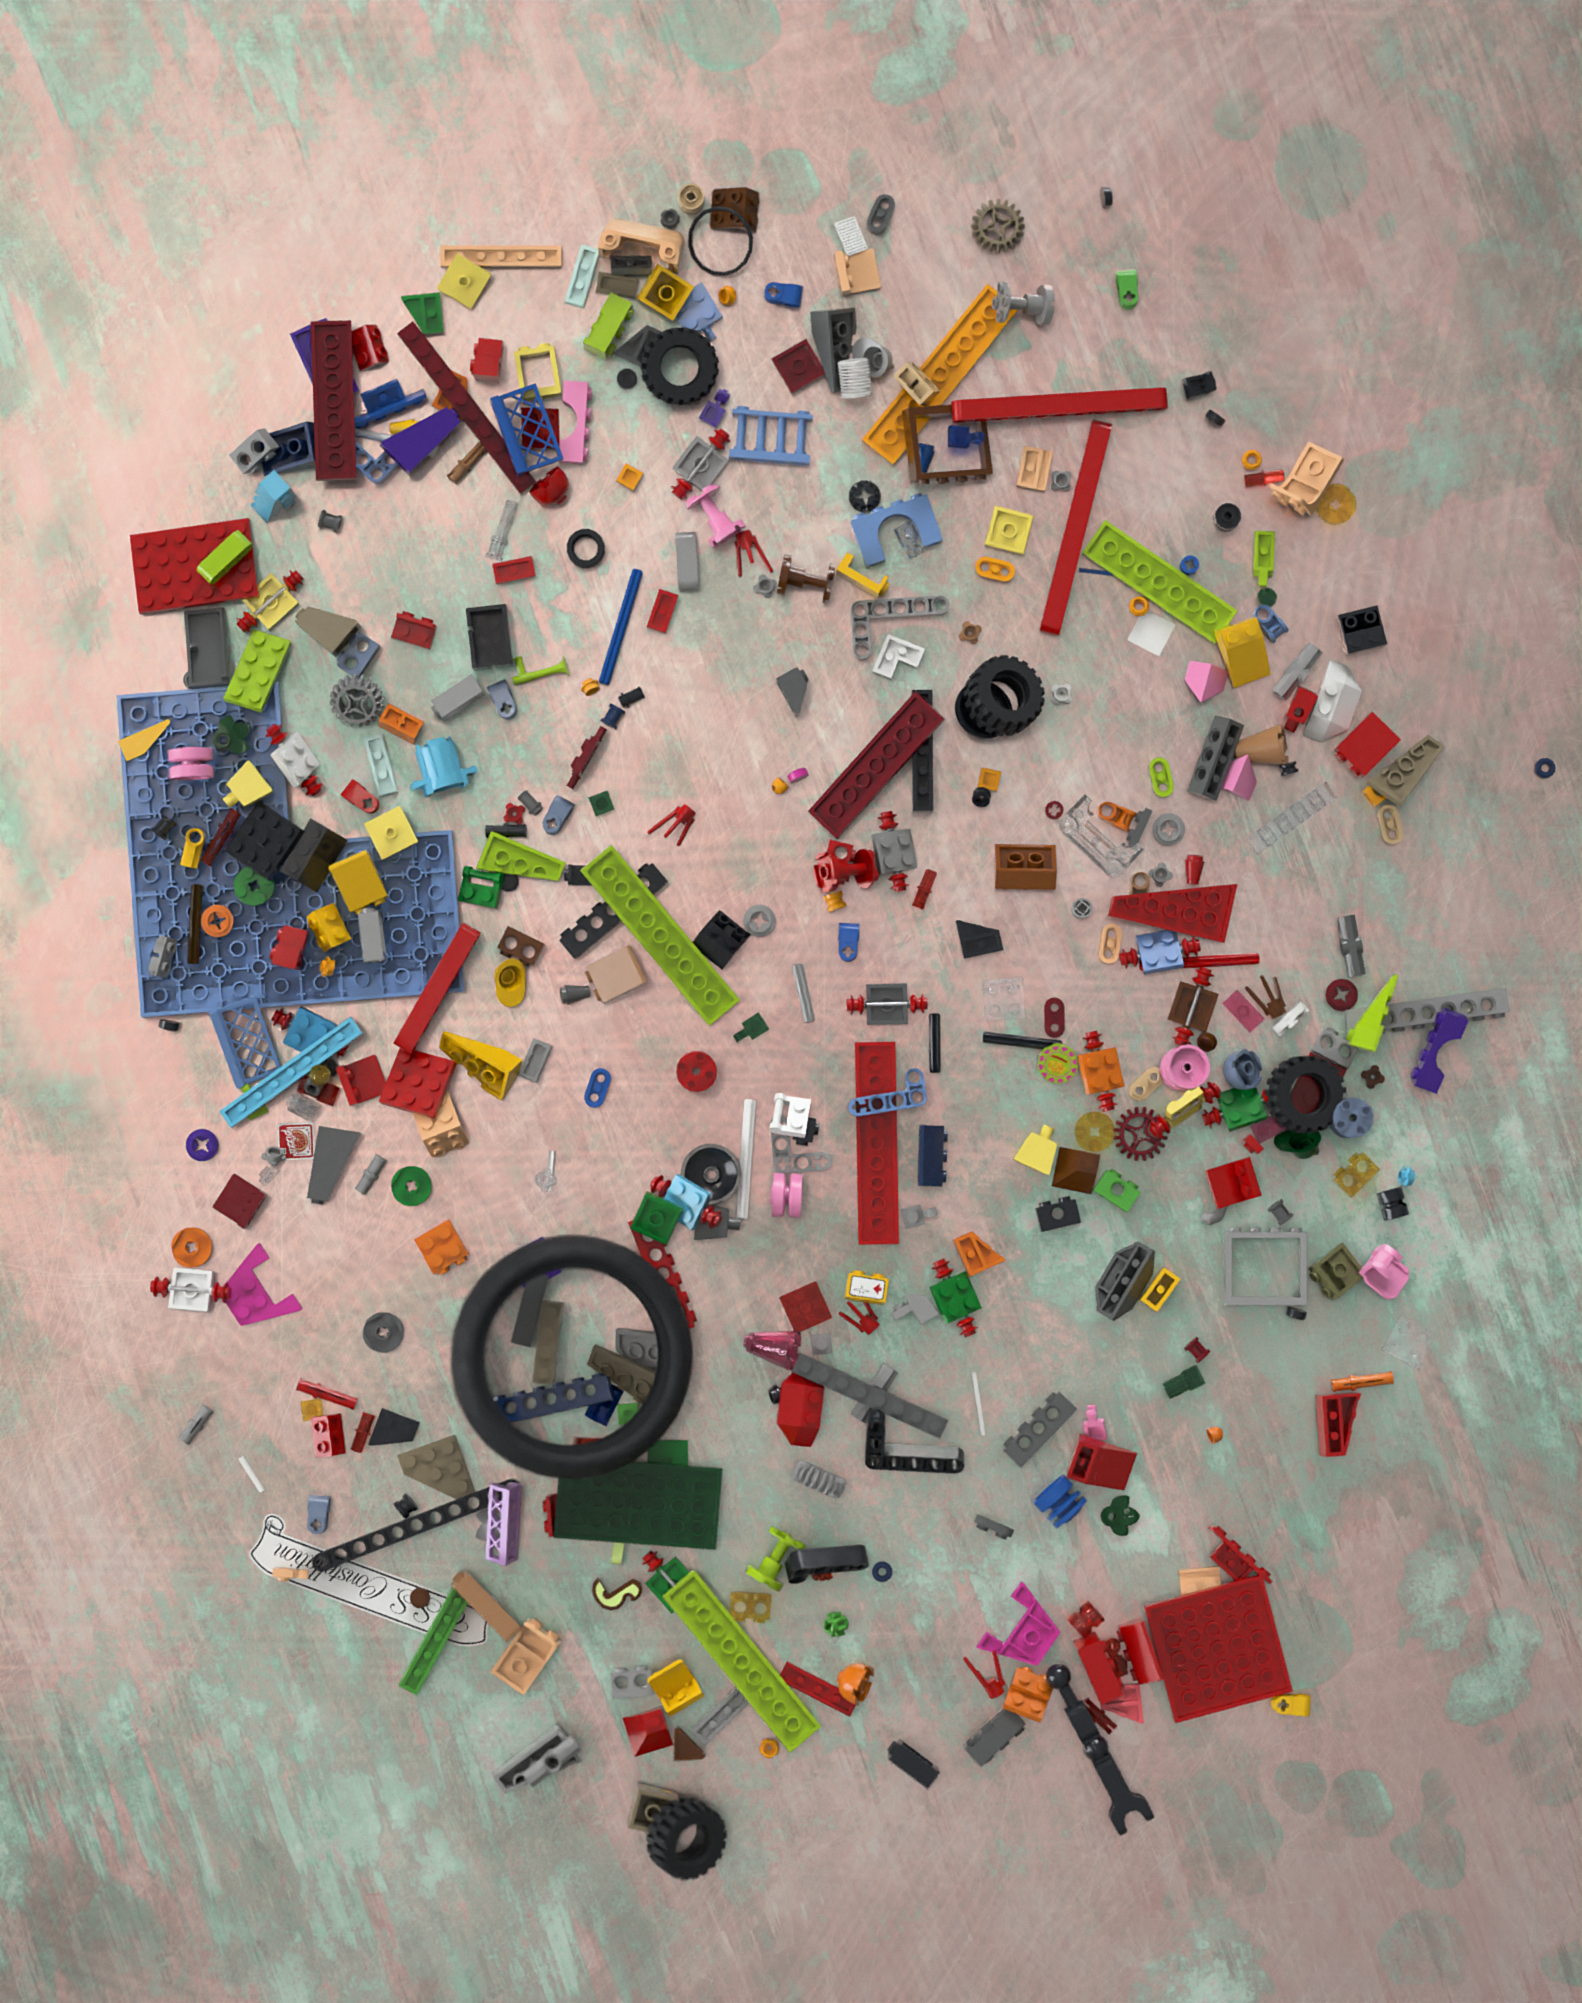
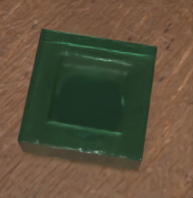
[588,791,615,817]

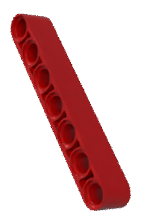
[393,922,481,1054]

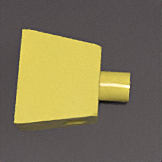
[223,760,274,808]
[1013,1124,1057,1175]

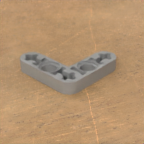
[771,1115,832,1173]

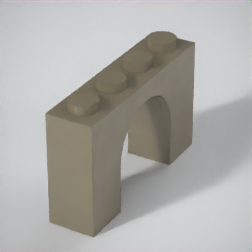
[532,1300,564,1385]

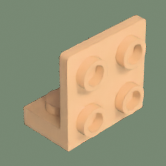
[834,249,881,296]

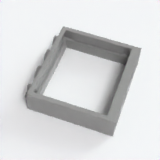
[1224,1228,1307,1305]

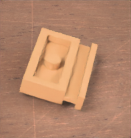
[1016,446,1053,492]
[1178,1566,1221,1595]

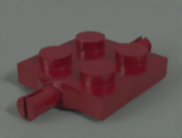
[566,726,607,790]

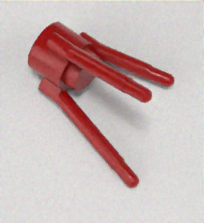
[734,530,773,577]
[647,804,696,846]
[838,1301,880,1335]
[963,1651,1006,1699]

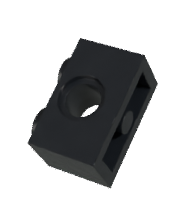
[1035,1196,1081,1232]

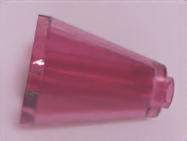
[744,1331,802,1371]

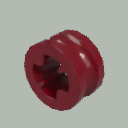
[1045,801,1064,820]

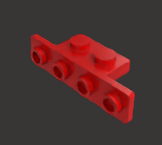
[1208,1525,1273,1584]

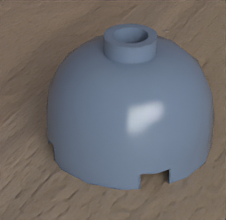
[1223,1049,1262,1090]

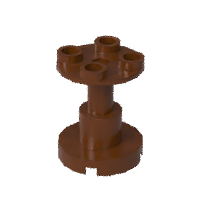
[777,554,835,603]

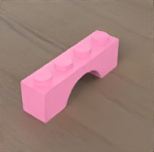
[559,381,592,465]

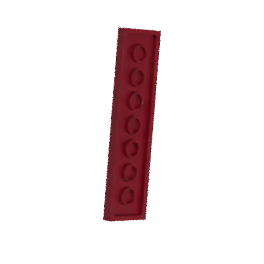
[311,320,357,481]
[808,692,945,839]

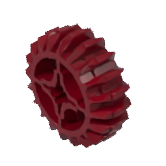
[1113,1107,1168,1161]

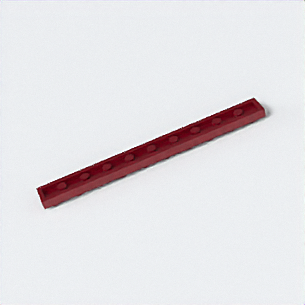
[397,321,536,495]

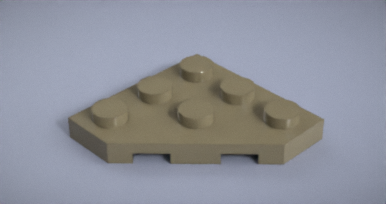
[397,1434,475,1499]

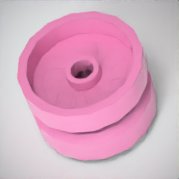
[168,747,214,780]
[1159,1044,1210,1091]
[770,1173,802,1218]

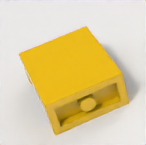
[836,552,890,599]

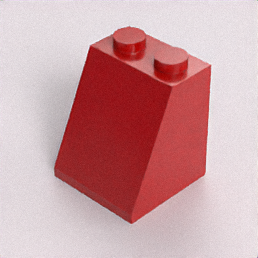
[1334,712,1401,778]

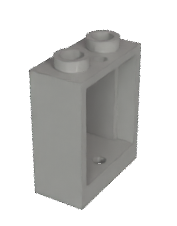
[431,674,485,721]
[358,908,387,964]

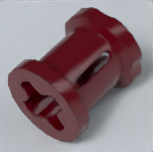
[1184,1336,1211,1363]

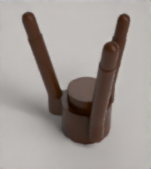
[1245,975,1287,1019]

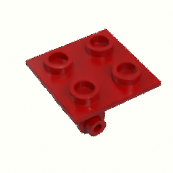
[521,407,560,450]

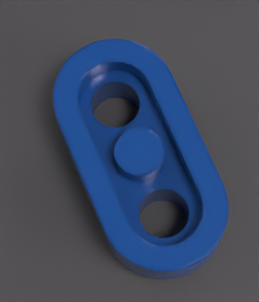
[584,1068,611,1108]

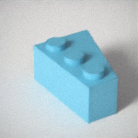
[251,470,297,523]

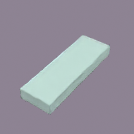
[564,244,599,308]
[363,733,398,797]

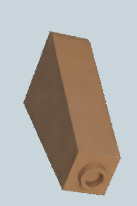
[451,1569,521,1642]

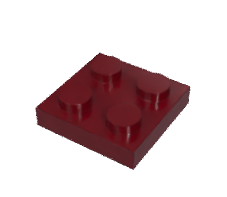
[771,339,825,394]

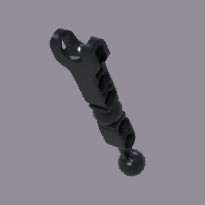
[1045,1664,1154,1836]

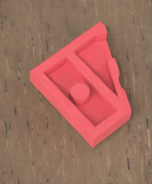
[1100,1683,1144,1723]

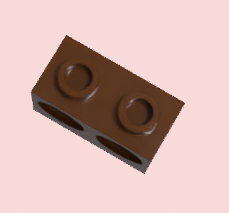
[497,926,545,968]

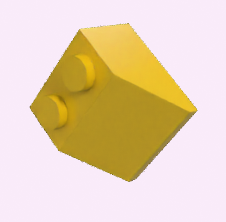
[636,263,694,321]

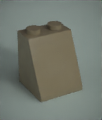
[295,606,361,657]

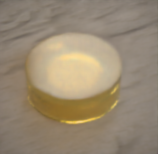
[309,1065,330,1085]

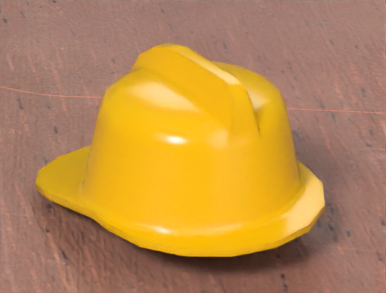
[494,958,526,1007]

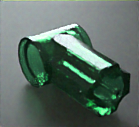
[1162,1365,1206,1399]

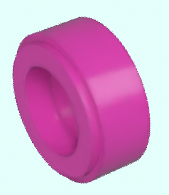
[788,768,809,783]

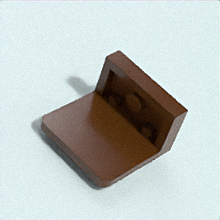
[710,187,760,232]

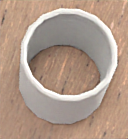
[838,358,873,398]

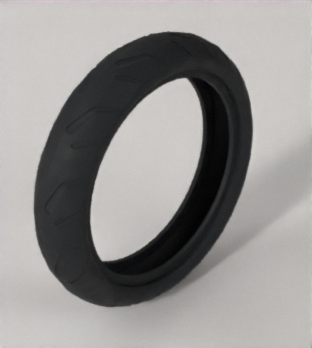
[451,1235,693,1479]

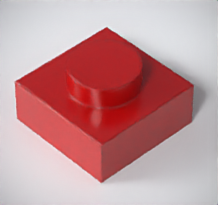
[1243,1134,1264,1154]

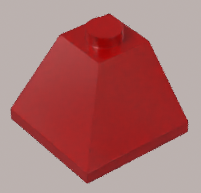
[623,1706,673,1757]

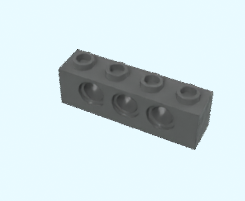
[1187,715,1244,801]
[1003,1391,1077,1468]

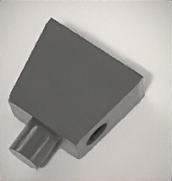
[694,1204,741,1240]

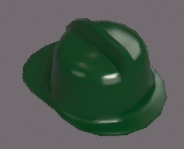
[1274,1129,1321,1159]

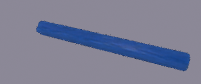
[599,569,643,685]

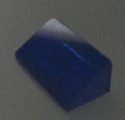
[585,1383,624,1426]

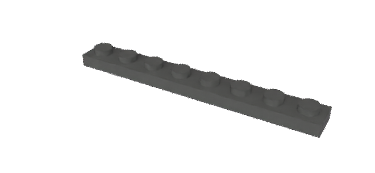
[792,1353,948,1439]

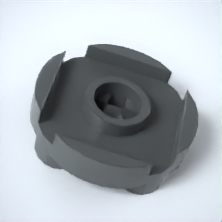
[363,1312,404,1353]

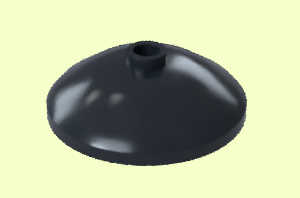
[955,683,1013,739]
[681,1144,741,1205]

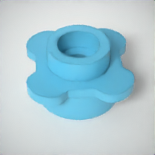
[1397,1166,1415,1187]

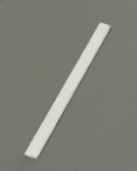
[972,1372,985,1436]

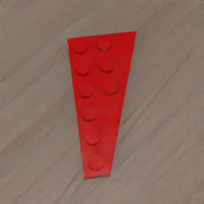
[1108,884,1237,943]

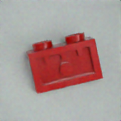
[391,611,437,650]
[311,1413,346,1458]

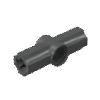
[1337,914,1366,977]

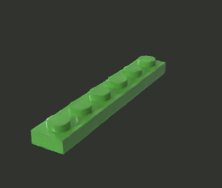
[398,1586,468,1695]

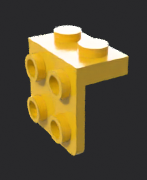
[647,1659,704,1717]

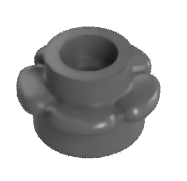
[660,209,680,229]

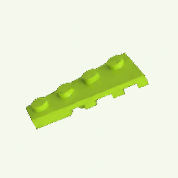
[476,831,566,882]

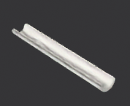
[546,1150,555,1191]
[238,1456,265,1493]

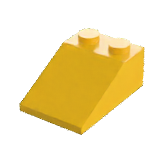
[1214,617,1271,688]

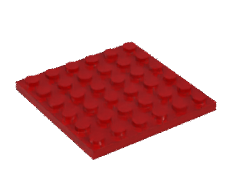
[1144,1574,1293,1723]

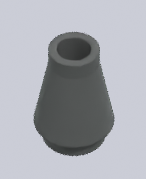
[560,985,590,1005]

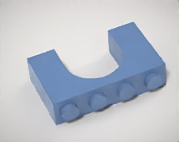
[850,493,943,569]

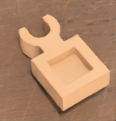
[272,1567,309,1581]

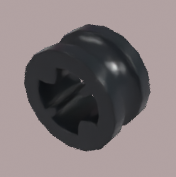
[1279,761,1299,776]
[972,787,991,807]

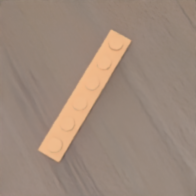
[441,246,562,267]

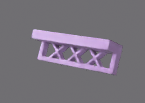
[486,1482,521,1566]

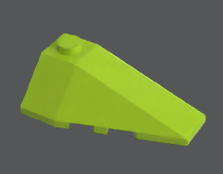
[1346,974,1398,1053]

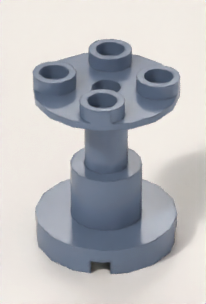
[1329,1098,1374,1138]

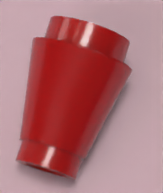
[1185,855,1205,884]

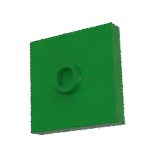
[630,1191,683,1245]
[647,1440,688,1465]

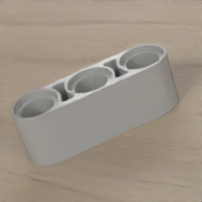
[675,532,699,591]

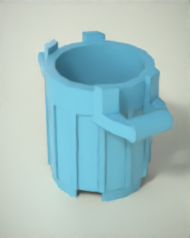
[410,736,478,797]

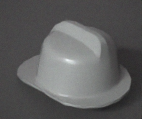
[852,337,894,378]

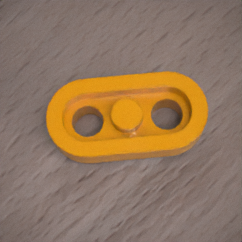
[975,557,1015,582]

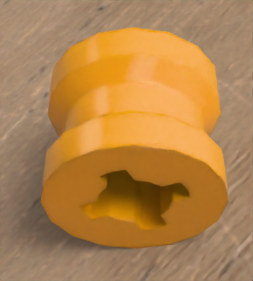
[823,891,847,912]

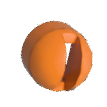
[1206,1426,1223,1444]

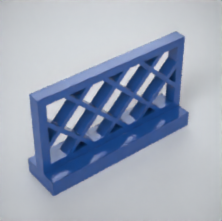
[490,383,563,477]

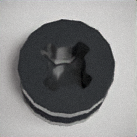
[393,1493,418,1519]

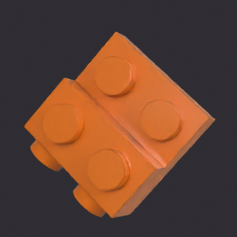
[414,1219,469,1276]
[1002,1667,1053,1723]

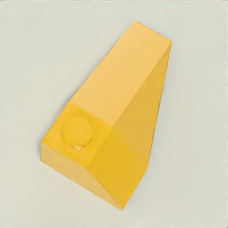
[439,1031,522,1101]

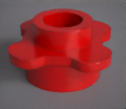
[503,803,525,825]

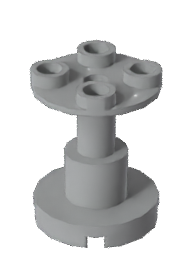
[992,282,1055,325]

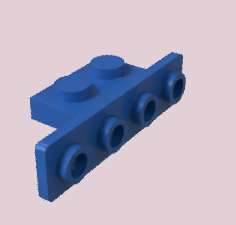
[355,379,427,429]

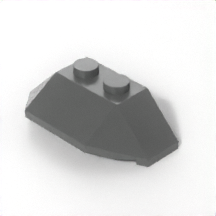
[1095,1241,1155,1321]

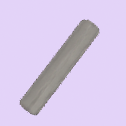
[792,963,815,1023]

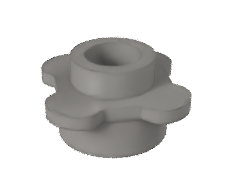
[1051,470,1072,491]
[754,574,777,598]
[1149,863,1173,887]
[262,1146,286,1166]

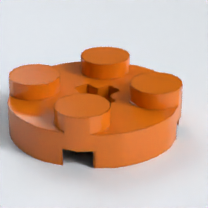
[171,1227,212,1267]

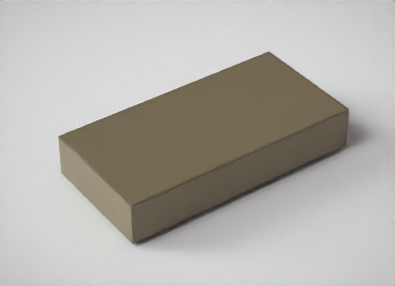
[596,272,639,299]

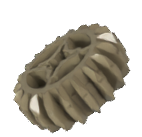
[971,199,1025,254]

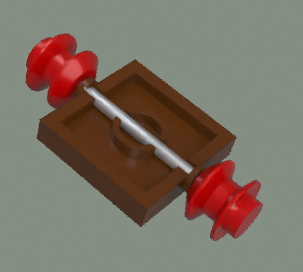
[1167,967,1219,1046]

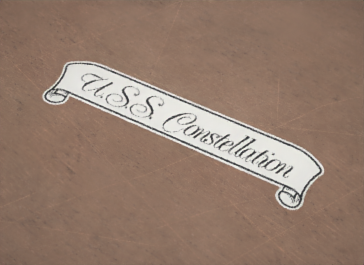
[249,1514,498,1646]

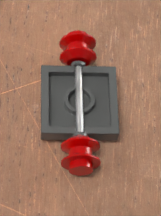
[846,983,928,1025]

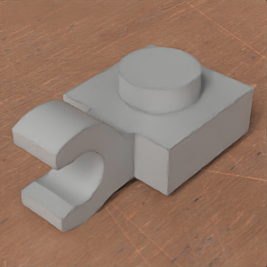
[901,1205,937,1229]

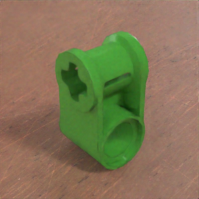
[1116,269,1138,310]

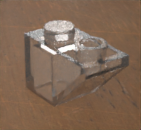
[286,1092,322,1122]

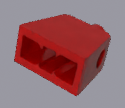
[1284,685,1318,733]

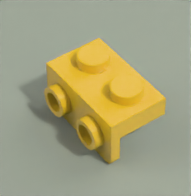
[307,903,351,952]

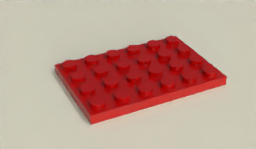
[130,518,259,615]

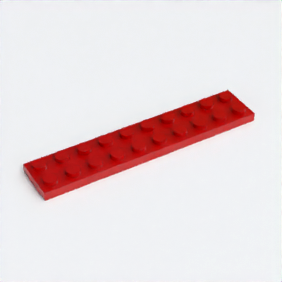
[855,1042,899,1245]

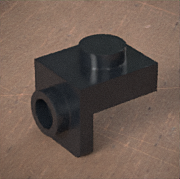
[1182,371,1217,399]
[792,1117,820,1146]

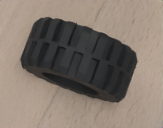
[640,327,719,405]
[964,655,1045,736]
[1265,1056,1347,1133]
[646,1797,727,1880]

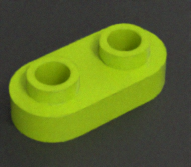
[1149,757,1174,798]

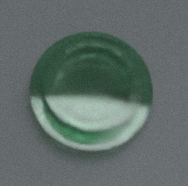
[1258,588,1277,607]

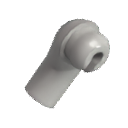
[1201,1206,1228,1225]

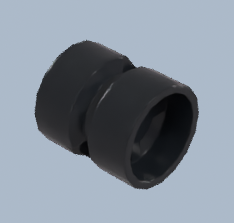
[1213,503,1241,533]
[1377,1187,1409,1221]

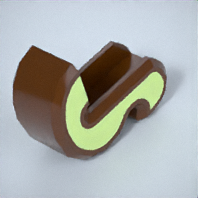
[592,1577,642,1611]

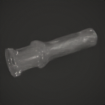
[485,500,518,562]

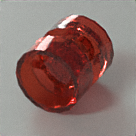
[1067,1600,1105,1639]

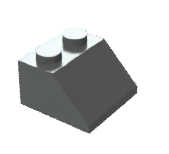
[776,667,809,717]

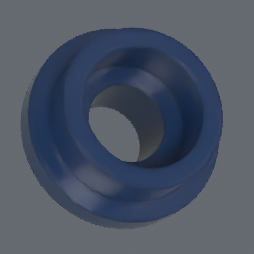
[1535,758,1555,778]
[872,1561,892,1582]

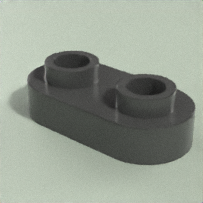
[867,194,895,234]
[974,1514,1014,1540]

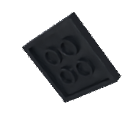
[225,801,305,882]

